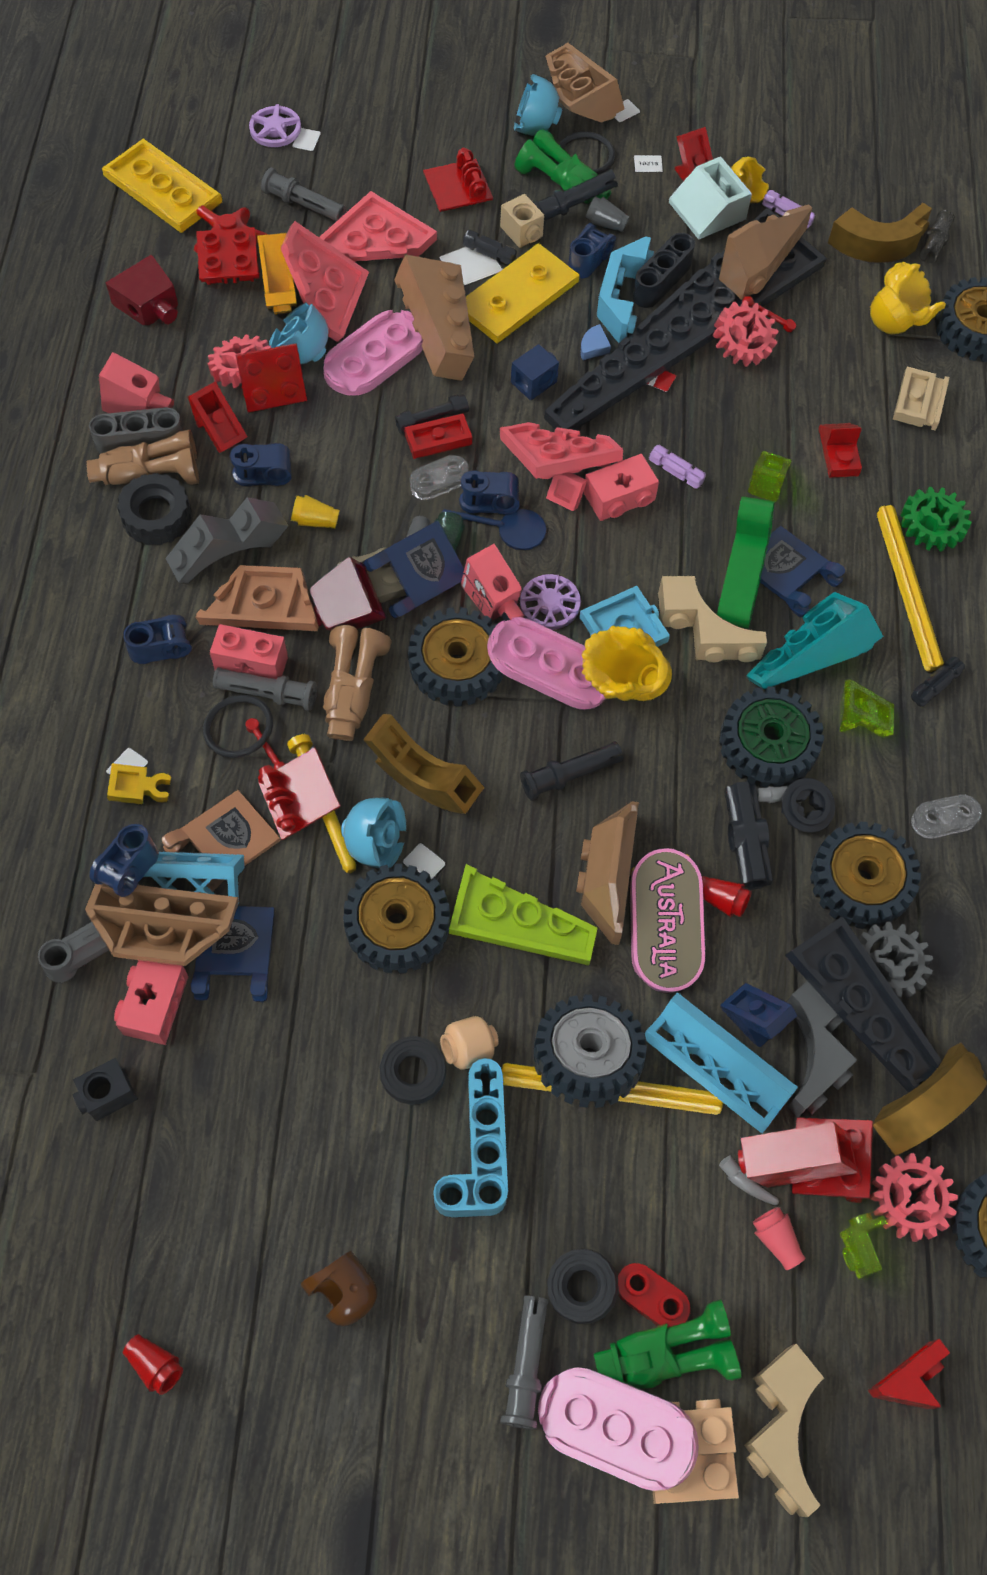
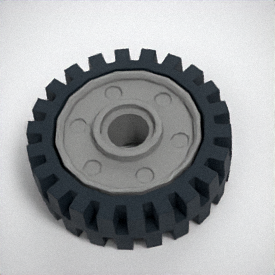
[534,994,647,1108]

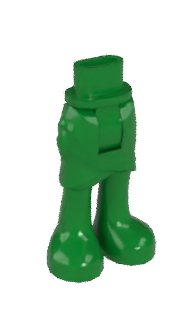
[514,129,611,204]
[593,1300,741,1389]

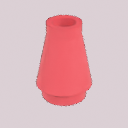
[753,1207,806,1270]

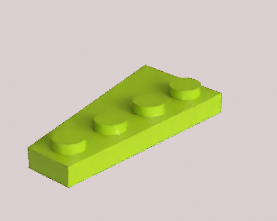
[449,864,597,965]

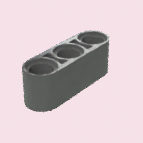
[89,407,183,454]

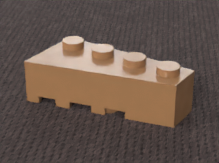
[394,254,474,381]

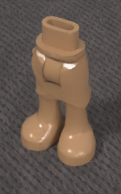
[87,430,199,485]
[323,625,391,741]

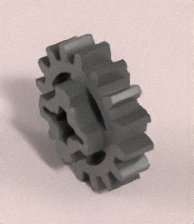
[859,922,933,999]

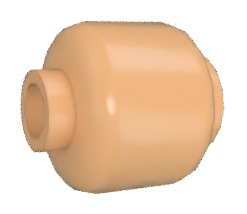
[440,1016,498,1070]

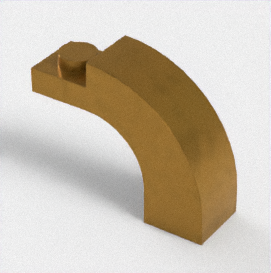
[828,203,932,263]
[364,714,484,814]
[873,1043,987,1156]

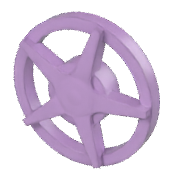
[249,104,301,147]

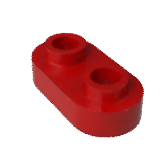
[617,1263,690,1327]

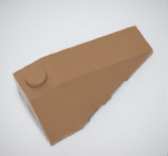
[545,43,625,123]

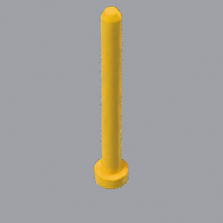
[287,734,356,873]

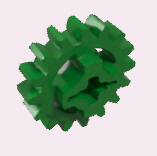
[900,487,972,552]

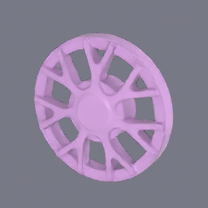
[520,574,581,630]

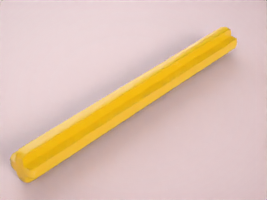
[877,505,944,672]
[502,1063,723,1115]

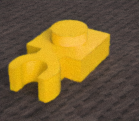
[107,763,171,804]

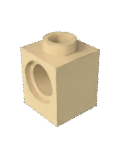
[500,194,544,248]

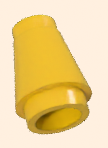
[291,495,340,529]

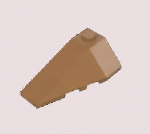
[719,204,812,300]

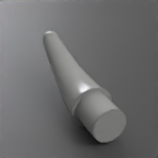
[756,786,787,803]
[719,1156,779,1205]

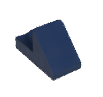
[720,983,797,1047]

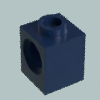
[511,344,559,400]

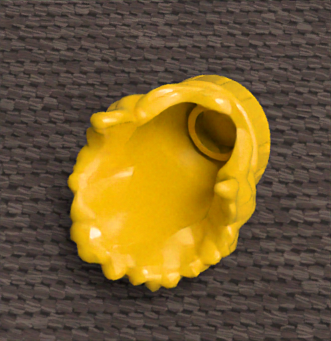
[870,262,946,334]
[581,626,672,701]

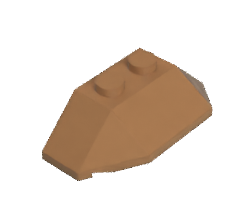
[576,801,639,945]
[85,884,239,966]

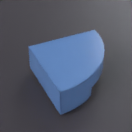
[581,324,611,360]

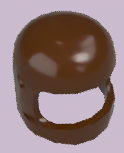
[301,1251,377,1327]

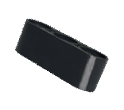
[633,233,695,308]

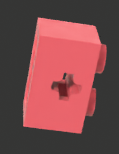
[584,453,659,521]
[210,624,288,679]
[114,960,189,1045]

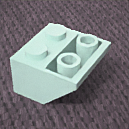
[669,156,752,239]

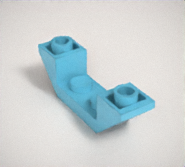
[597,237,654,343]

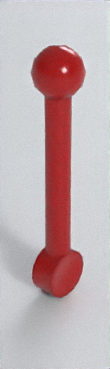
[742,296,796,332]
[245,718,285,770]

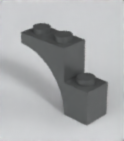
[165,497,288,584]
[787,981,857,1118]

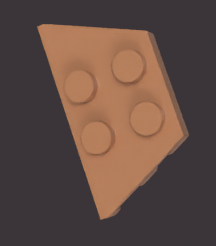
[195,565,319,631]

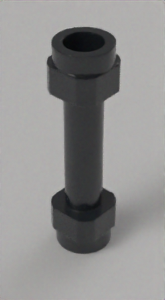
[395,394,469,434]

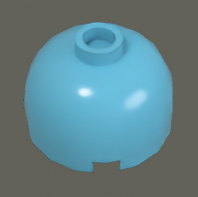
[514,74,562,136]
[269,303,329,364]
[341,797,406,868]

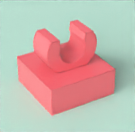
[546,472,587,511]

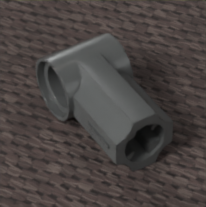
[38,922,109,983]

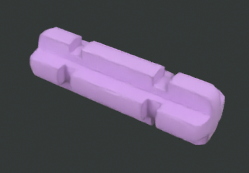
[762,190,815,229]
[649,445,706,489]

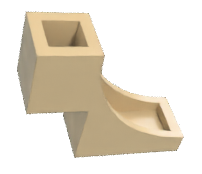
[658,576,767,663]
[744,1344,824,1517]

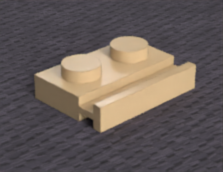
[893,367,950,431]

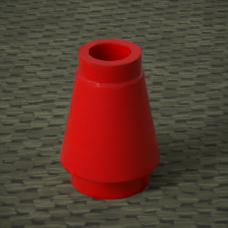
[702,876,751,917]
[123,1334,183,1395]

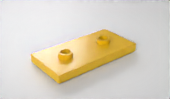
[102,138,222,233]
[466,243,579,344]

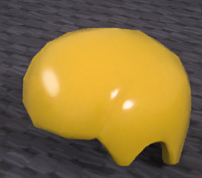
[731,157,769,203]

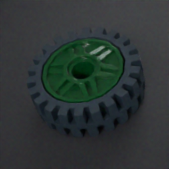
[719,687,824,788]

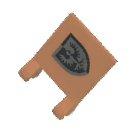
[162,790,280,893]

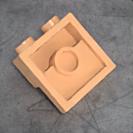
[653,1399,739,1504]

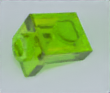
[840,1213,887,1279]

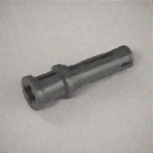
[261,167,346,222]
[213,667,317,711]
[500,1296,549,1430]

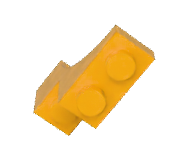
[257,233,297,314]

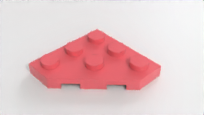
[319,191,437,262]
[281,221,369,342]
[500,422,623,479]

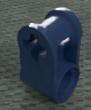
[568,223,616,279]
[230,443,291,486]
[459,471,520,515]
[123,615,192,664]
[89,824,159,897]

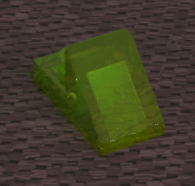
[748,451,792,502]
[839,679,894,738]

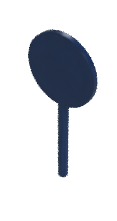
[442,509,546,550]

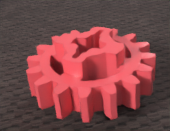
[713,300,778,367]
[207,335,271,388]
[870,1153,958,1242]

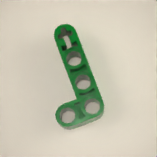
[717,496,775,629]

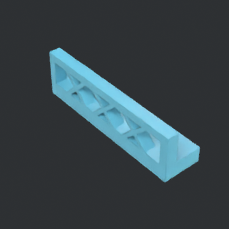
[104,852,245,904]
[645,992,798,1133]

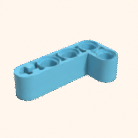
[433,1058,508,1217]

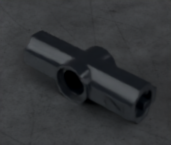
[724,781,773,890]

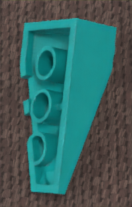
[746,592,884,689]

